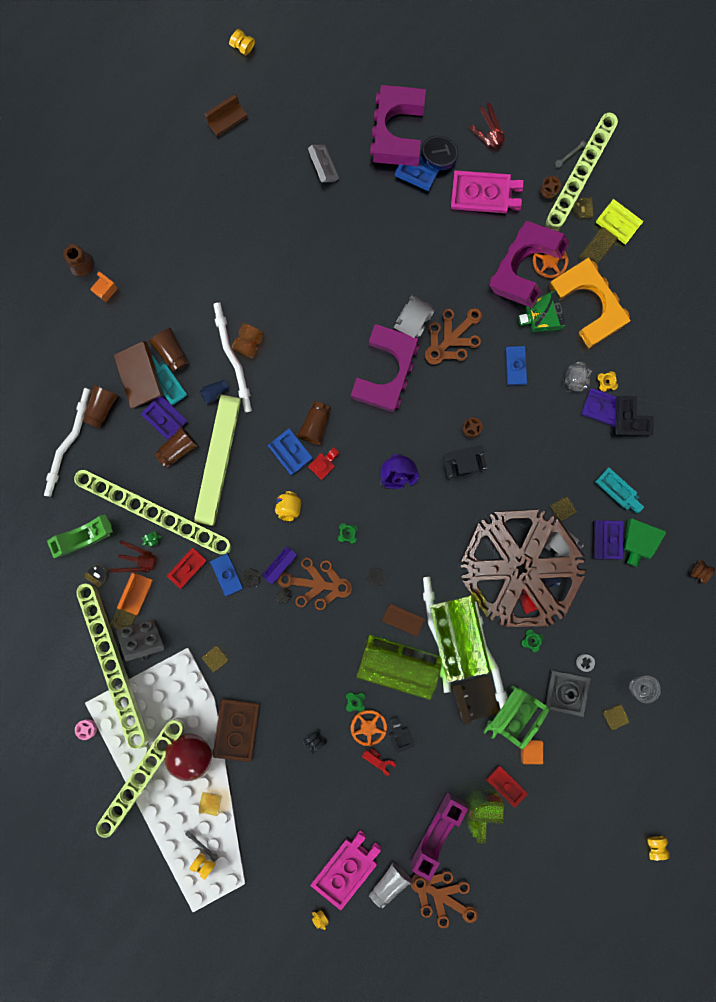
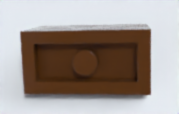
[204,94,248,137]
[382,604,425,636]

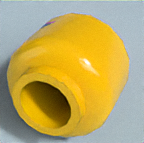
[275,491,302,521]

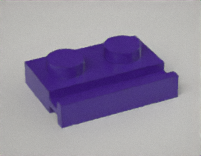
[581,388,616,427]
[141,396,188,440]
[593,520,623,560]
[262,546,297,584]

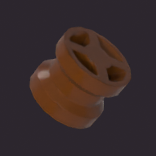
[541,176,561,199]
[463,417,483,438]
[691,560,715,584]

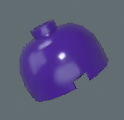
[380,454,419,489]

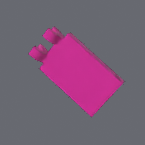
[451,171,524,213]
[310,830,382,910]

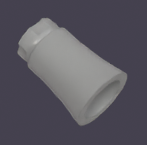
[369,863,413,909]

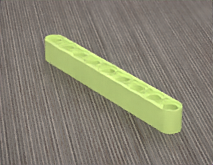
[74,470,232,555]
[76,583,149,749]

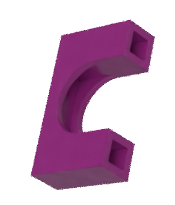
[370,85,426,166]
[489,221,569,308]
[351,324,420,413]
[410,792,468,881]

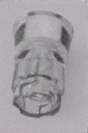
[629,675,661,704]

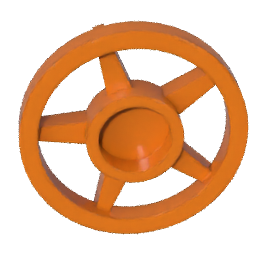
[533,251,568,279]
[350,709,387,746]

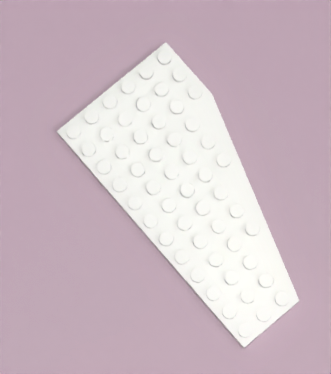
[85,647,245,912]

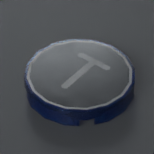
[421,136,458,170]

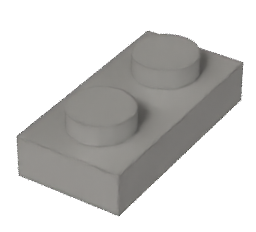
[308,145,339,182]

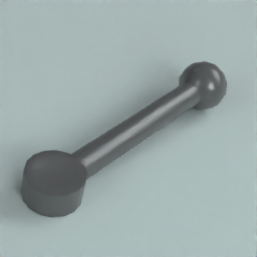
[555,140,587,168]
[185,831,218,861]

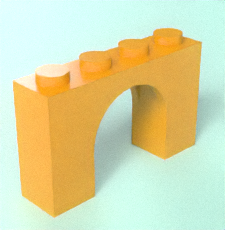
[548,258,631,348]

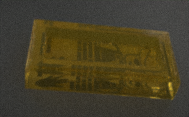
[579,227,617,264]

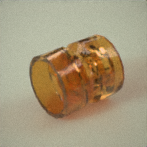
[231,323,264,358]

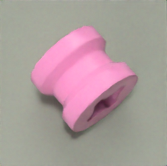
[75,719,97,740]

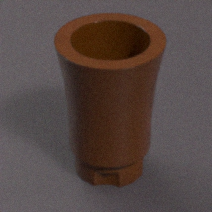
[63,244,94,276]
[149,328,189,372]
[82,385,118,428]
[297,402,331,445]
[154,426,198,468]

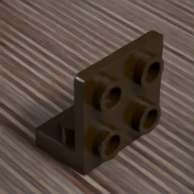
[452,675,499,725]

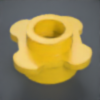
[597,371,618,392]
[312,910,329,930]

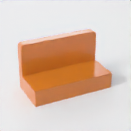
[117,572,154,616]

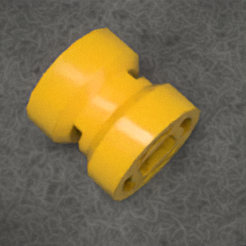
[229,29,255,56]
[647,836,670,860]
[189,852,216,880]

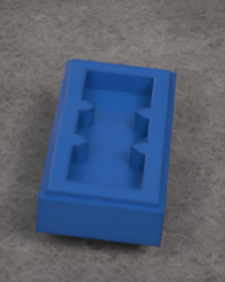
[506,346,527,385]
[210,554,244,596]

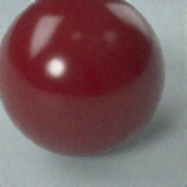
[164,733,212,781]

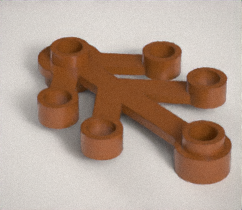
[425,308,482,365]
[278,558,352,610]
[410,870,478,928]

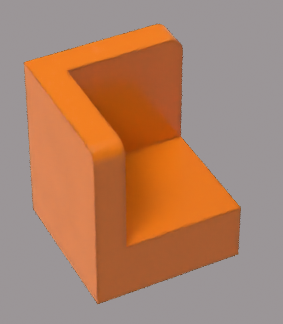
[90,272,118,302]
[521,738,543,764]

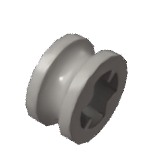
[576,654,595,672]

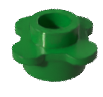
[338,523,358,544]
[142,531,162,547]
[521,630,544,652]
[346,692,365,712]

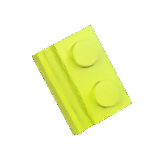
[596,199,643,245]

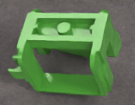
[483,685,550,750]

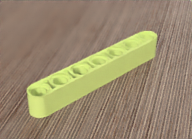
[545,113,618,231]
[194,395,241,527]
[96,719,185,838]

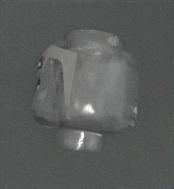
[565,362,592,392]

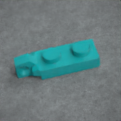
[152,355,188,406]
[595,467,644,514]

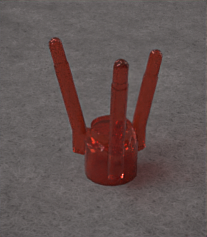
[469,103,506,148]
[109,540,155,573]

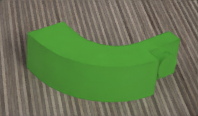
[47,514,113,559]

